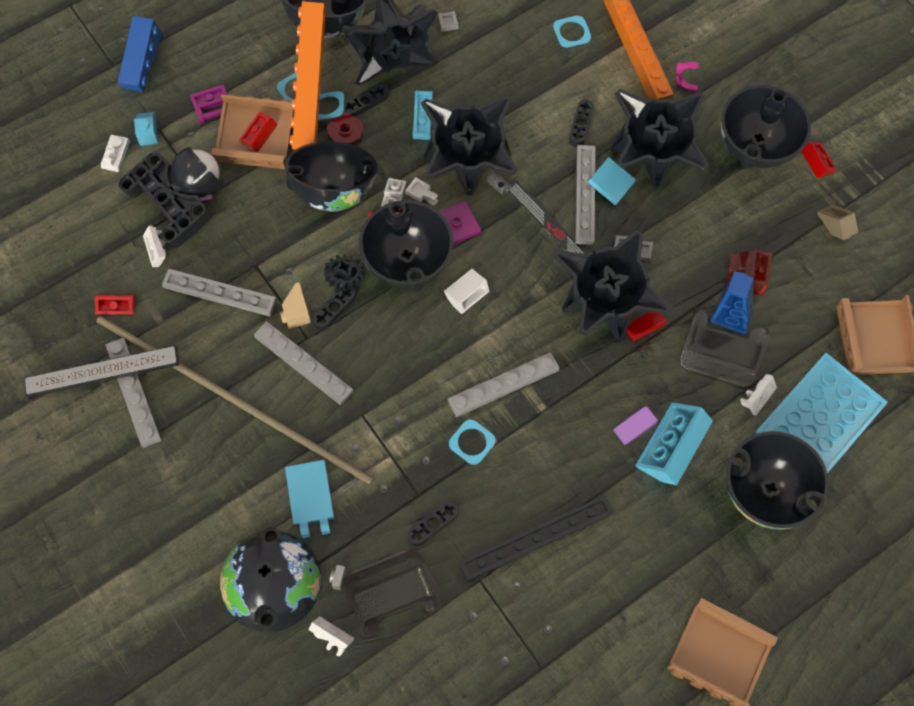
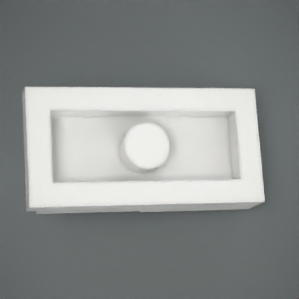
[101,135,130,172]
[143,226,166,267]
[740,374,777,416]
[309,616,354,656]

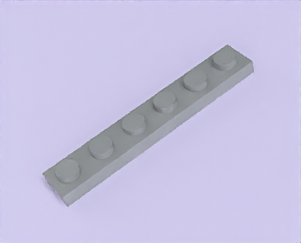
[575,145,595,245]
[162,269,276,316]
[254,321,353,406]
[105,338,162,448]
[448,352,560,417]

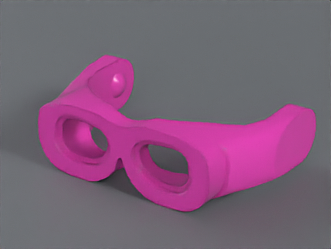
[676,62,699,92]

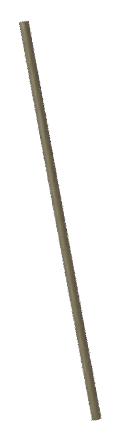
[96,316,374,485]

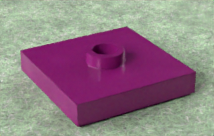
[440,201,481,245]

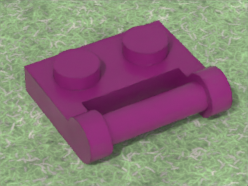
[190,85,227,124]

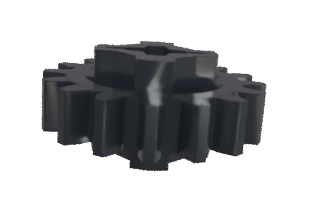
[324,254,365,291]

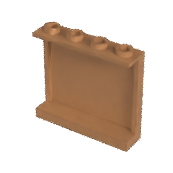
[211,94,295,169]
[836,295,914,375]
[667,598,778,706]

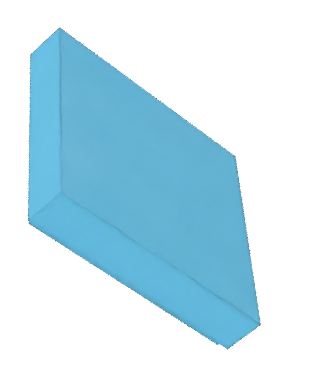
[588,157,636,205]

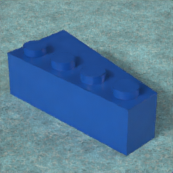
[118,16,163,92]
[710,271,753,335]

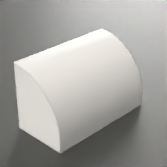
[444,269,490,314]

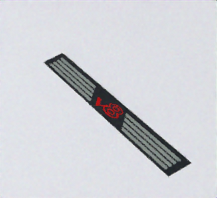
[509,179,587,254]

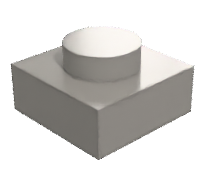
[438,11,458,32]
[330,565,346,591]

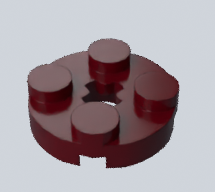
[327,113,363,145]

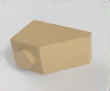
[280,282,311,329]

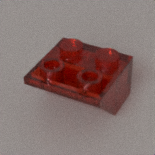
[726,250,772,296]

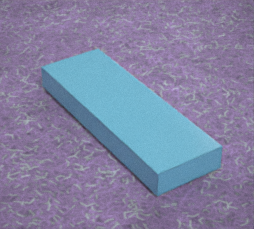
[413,91,433,140]

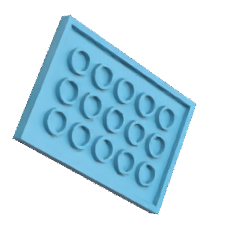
[754,353,888,473]

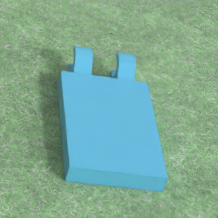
[285,460,334,539]

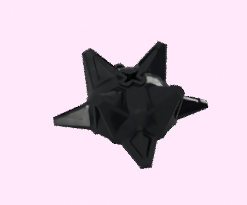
[342,0,438,85]
[611,89,709,188]
[421,95,517,196]
[553,230,671,340]

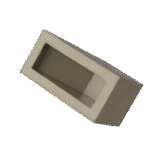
[817,205,858,240]

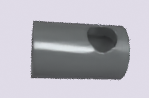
[486,171,511,196]

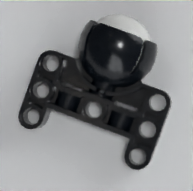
[119,147,221,248]

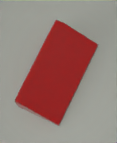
[239,112,277,152]
[801,142,837,178]
[95,294,136,315]
[626,312,667,341]

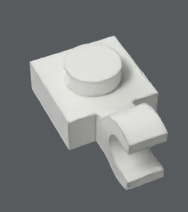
[405,177,438,206]

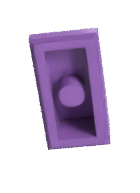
[613,406,658,446]

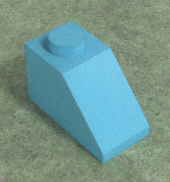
[134,112,158,146]

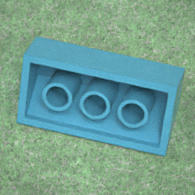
[635,403,713,485]

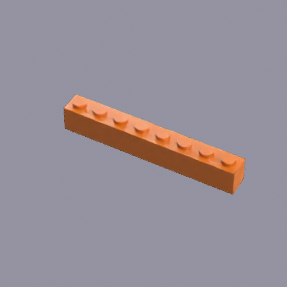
[604,0,674,100]
[290,2,326,150]

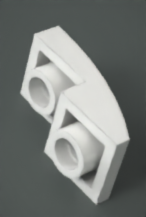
[381,178,406,215]

